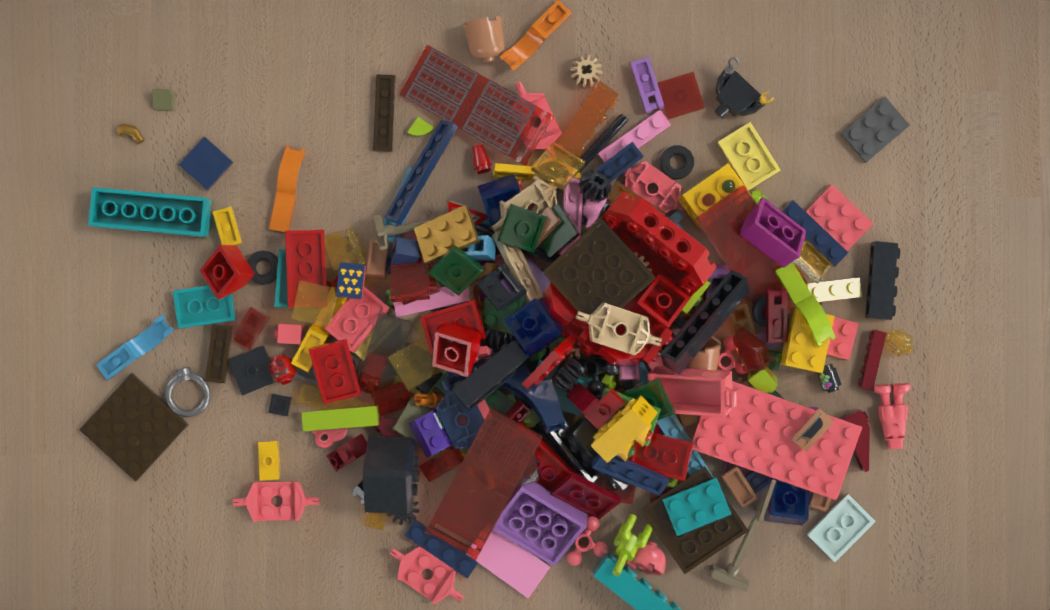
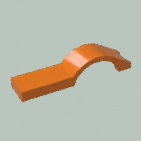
[499,0,572,72]
[269,145,306,232]

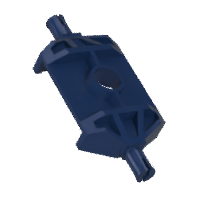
[436,379,490,460]

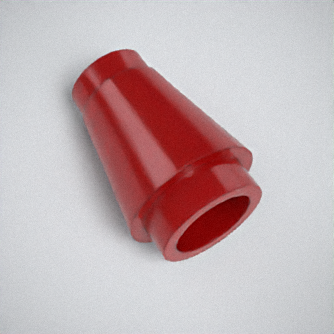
[472,144,492,174]

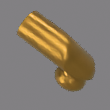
[116,123,145,145]

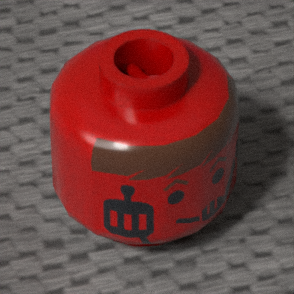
[268,355,297,385]

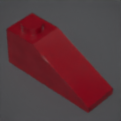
[566,382,599,415]
[838,409,870,472]

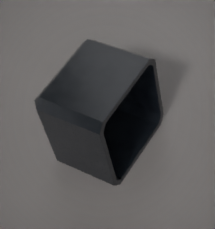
[363,436,420,514]

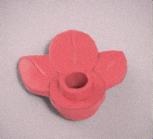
[311,428,348,448]

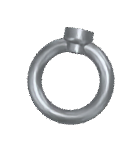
[165,367,211,417]

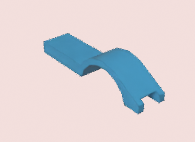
[96,315,174,380]

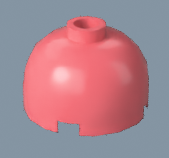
[626,541,666,576]

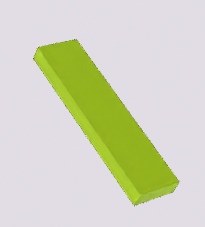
[301,406,379,431]

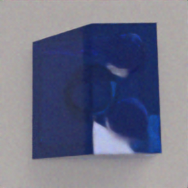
[477,174,520,226]
[503,298,561,358]
[764,478,809,526]

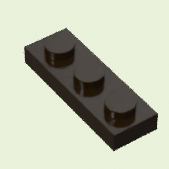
[205,324,233,383]

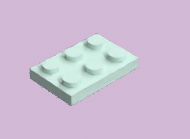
[807,493,876,562]

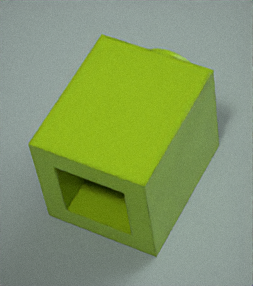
[747,361,778,394]

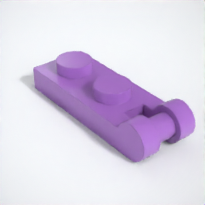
[630,57,664,114]

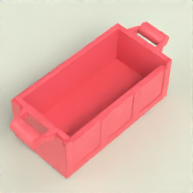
[637,366,737,417]

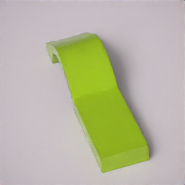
[775,262,836,347]

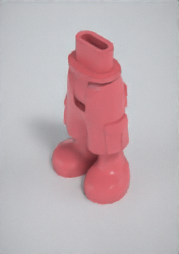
[874,383,911,449]

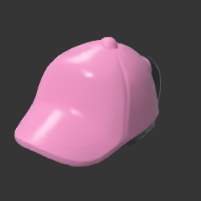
[582,192,618,232]

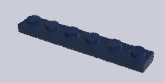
[384,120,458,225]

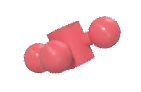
[718,335,750,375]
[567,516,608,566]

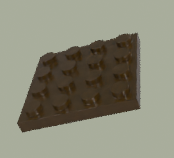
[543,218,656,315]
[79,373,189,482]
[641,466,749,575]

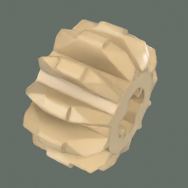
[570,55,603,88]

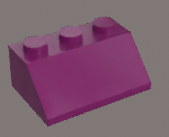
[740,197,806,268]

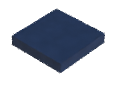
[179,137,234,191]

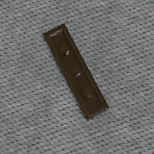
[373,74,396,152]

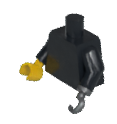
[714,57,774,119]

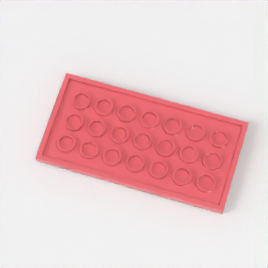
[691,381,862,500]

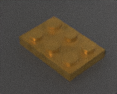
[414,205,480,265]

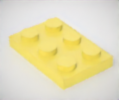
[717,122,781,191]

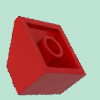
[199,245,255,299]
[636,273,691,329]
[432,322,481,377]

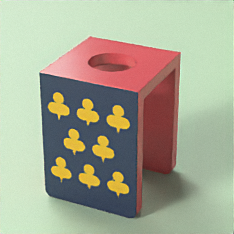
[336,262,366,299]

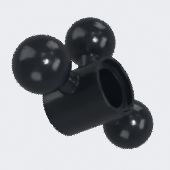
[577,359,620,395]

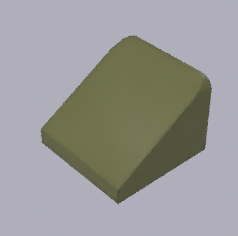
[152,89,174,111]

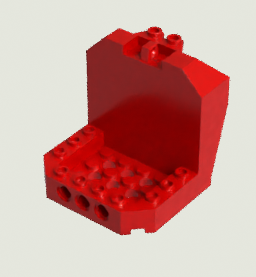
[543,192,717,367]

